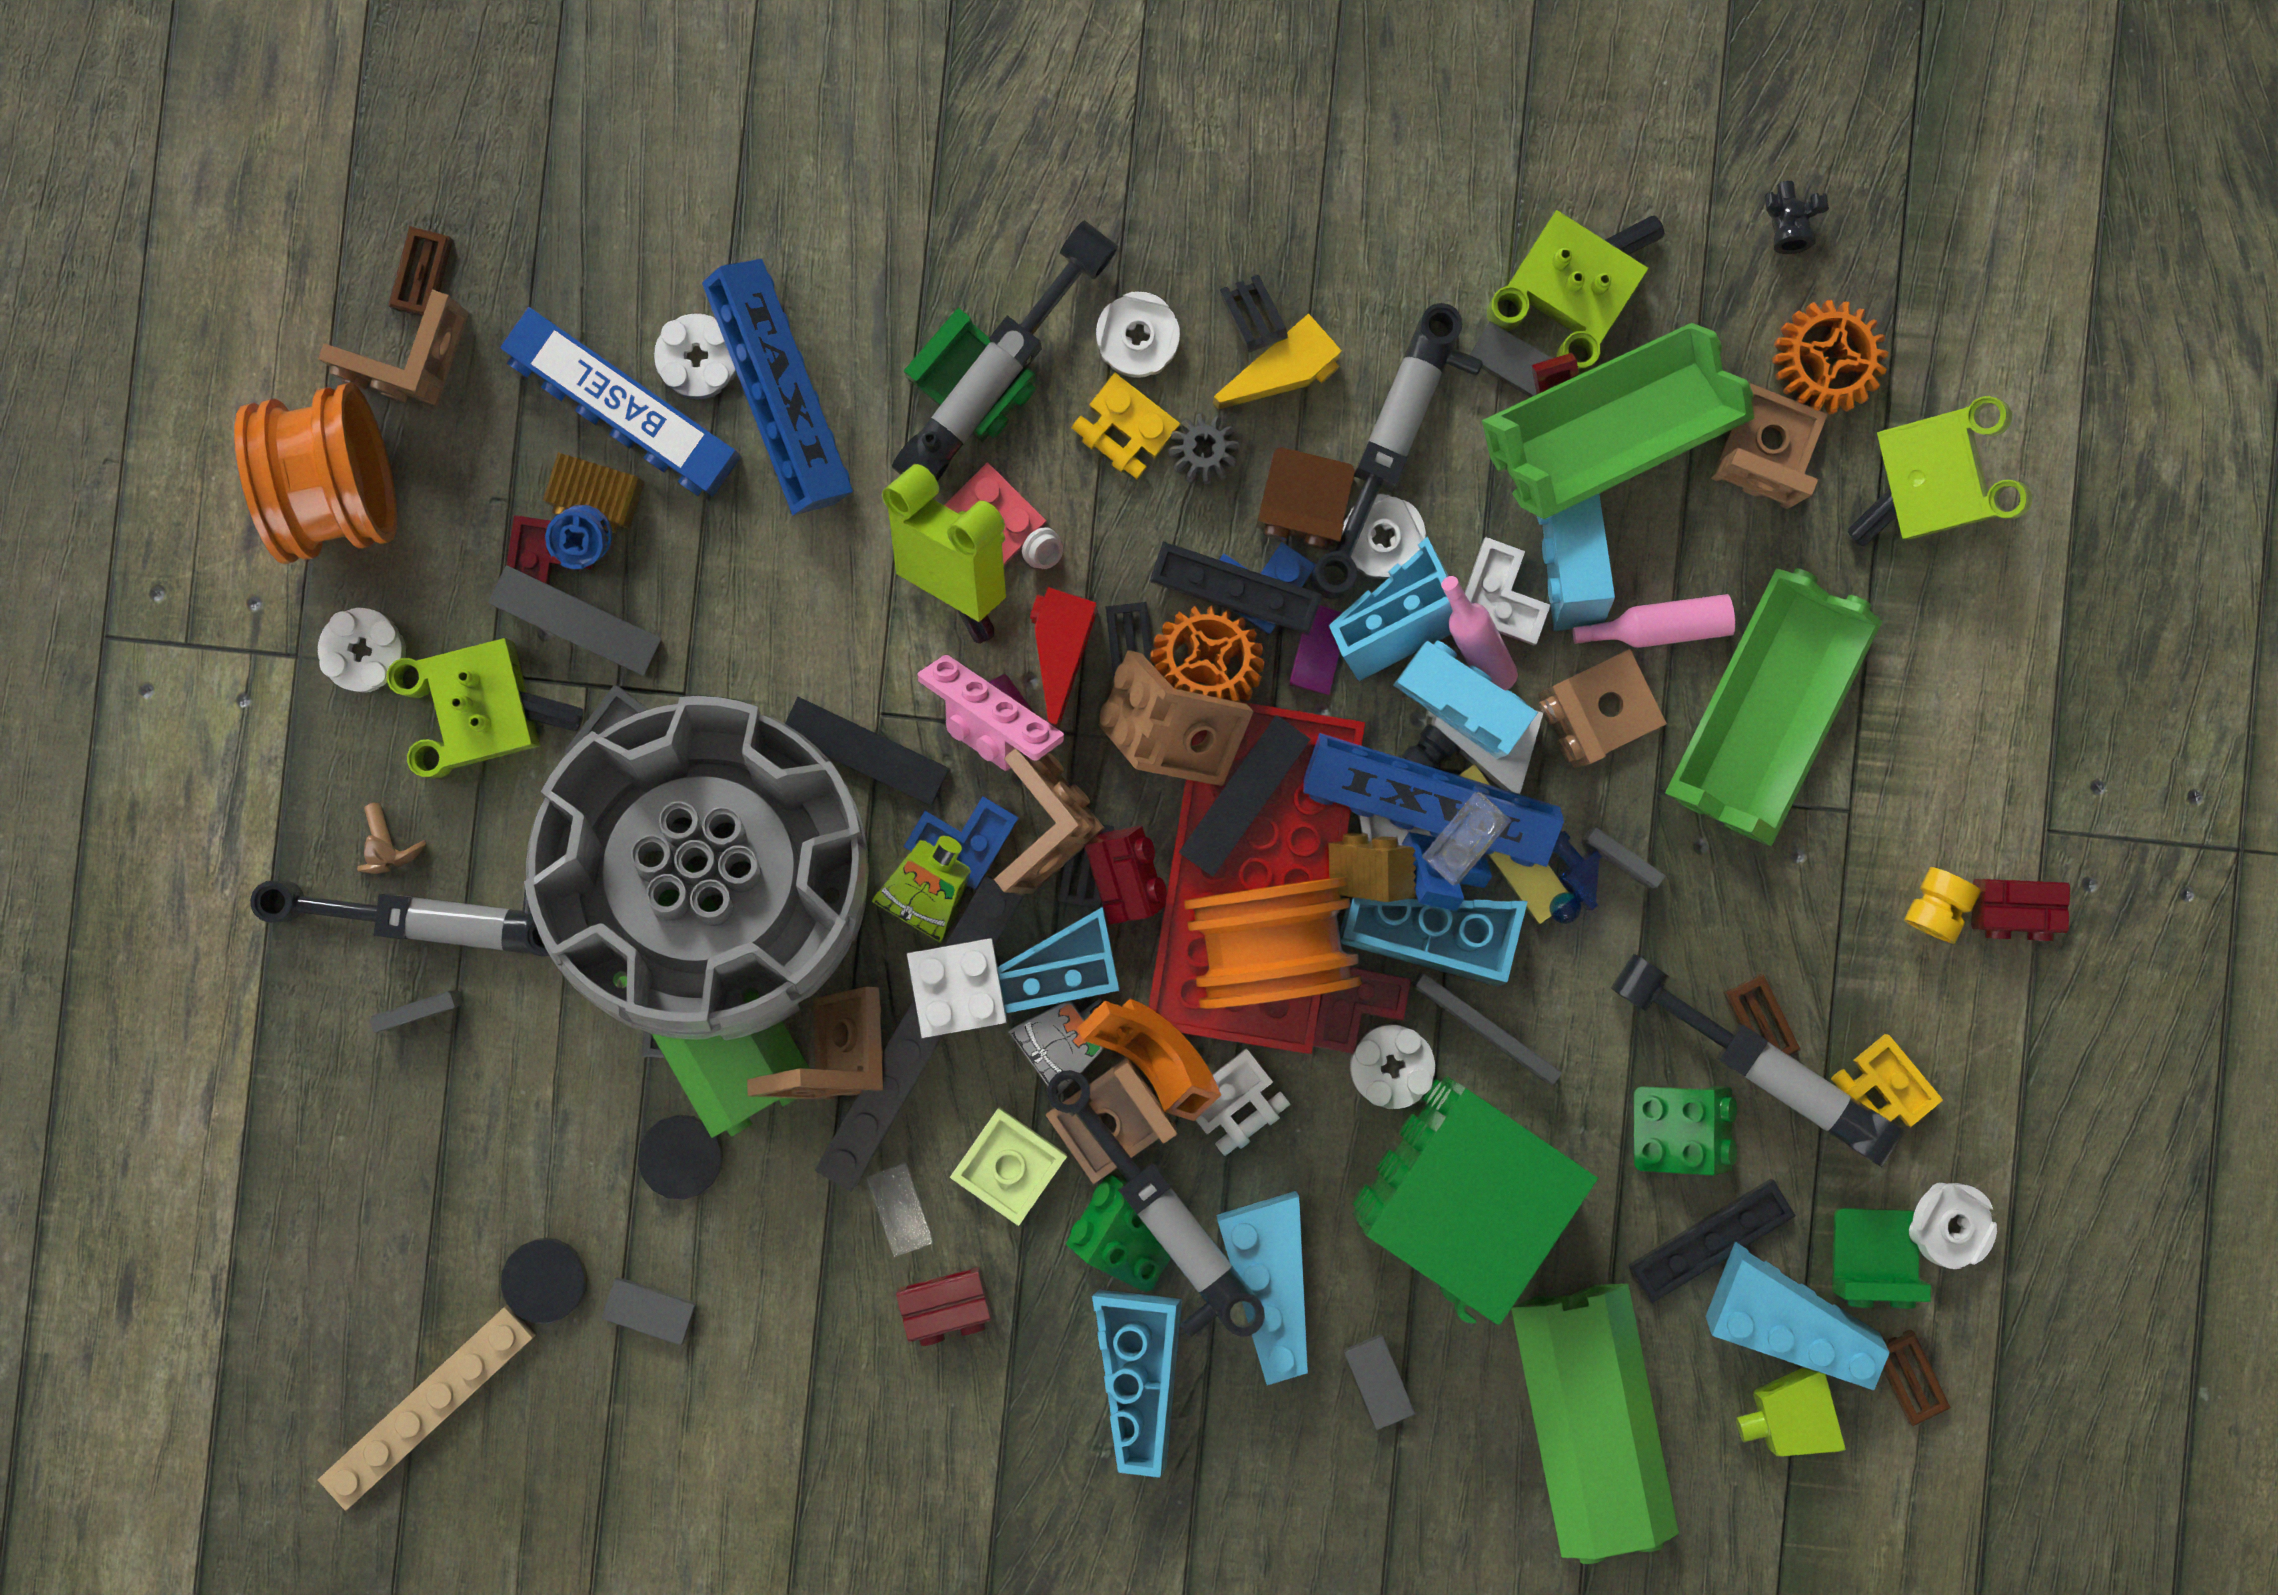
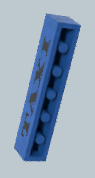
[702,259,853,516]
[1304,733,1564,867]

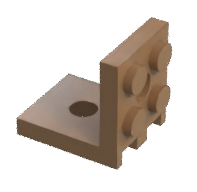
[318,290,469,406]
[1710,383,1828,509]
[1538,649,1667,768]
[1098,650,1253,786]
[994,748,1105,894]
[747,987,883,1100]
[1045,1057,1178,1184]

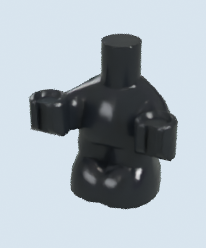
[1765,181,1829,254]

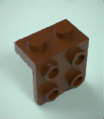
[1256,447,1355,550]

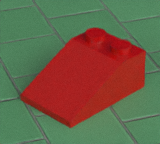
[1030,587,1098,729]

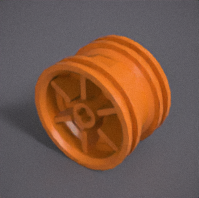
[234,383,397,564]
[1184,877,1362,1009]

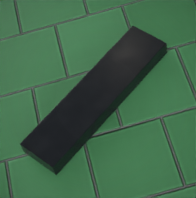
[1150,541,1323,636]
[785,697,950,806]
[1178,715,1311,877]
[1628,1178,1796,1303]

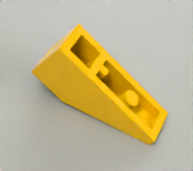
[1213,313,1342,410]

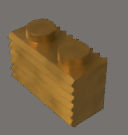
[543,452,644,533]
[1329,833,1416,902]

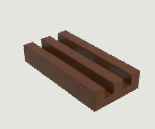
[388,226,453,316]
[1723,974,1801,1056]
[1883,1330,1951,1426]

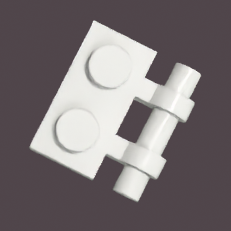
[1196,1048,1291,1156]

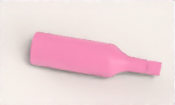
[1441,576,1518,691]
[1573,594,1735,648]

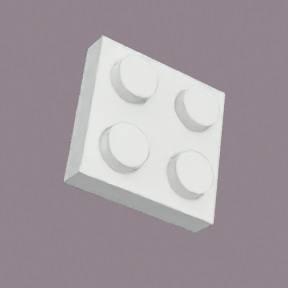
[907,938,1007,1038]

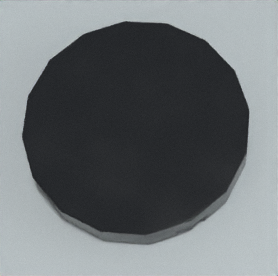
[638,1115,724,1200]
[501,1238,587,1324]

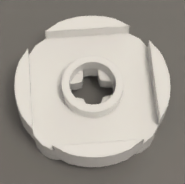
[1096,292,1180,378]
[654,314,737,399]
[1342,494,1426,579]
[318,608,406,692]
[1350,1024,1435,1109]
[1909,1183,1997,1269]

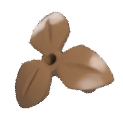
[357,803,426,874]

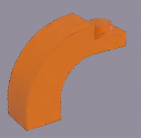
[1078,999,1221,1121]

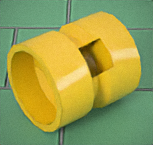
[1904,867,1981,944]

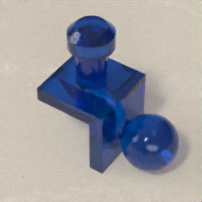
[1549,830,1602,924]

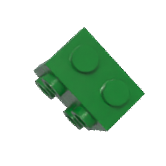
[1634,1086,1737,1176]
[1065,1173,1171,1292]
[1832,1208,1931,1309]

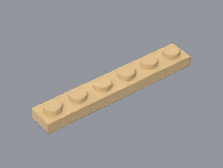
[318,1305,536,1511]

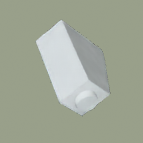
[1426,710,1543,794]

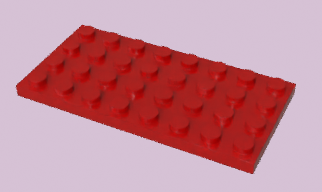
[1148,702,1365,1054]

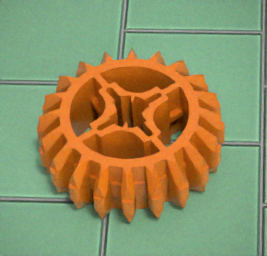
[1772,300,1889,414]
[1150,605,1264,702]

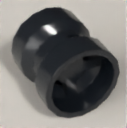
[1401,724,1460,770]

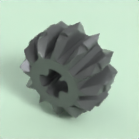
[1168,413,1240,486]

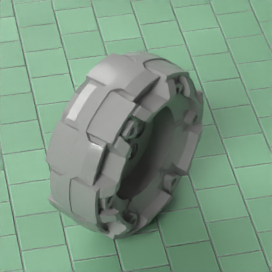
[524,696,869,1041]

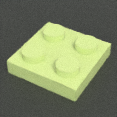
[950,1107,1067,1226]

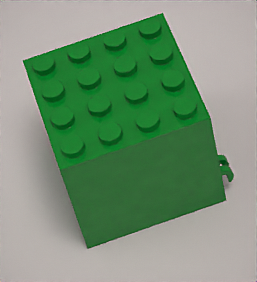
[1352,1075,1599,1326]

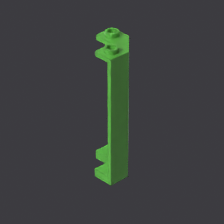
[1482,323,1755,519]
[1665,568,1883,847]
[620,861,810,1138]
[1511,1284,1679,1564]

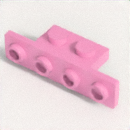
[918,655,1064,771]

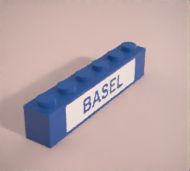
[500,307,741,497]

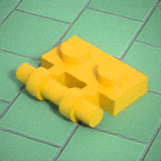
[1071,372,1180,479]
[1831,1034,1943,1127]

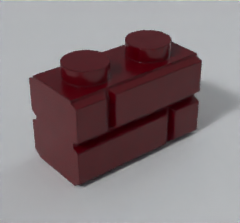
[1084,825,1167,925]
[1971,879,2070,941]
[896,1267,993,1346]

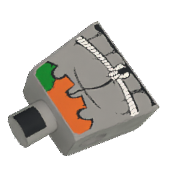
[1009,998,1104,1096]

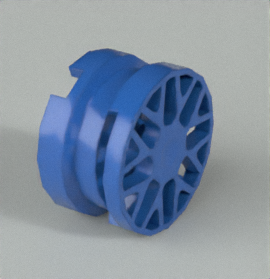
[545,505,613,569]

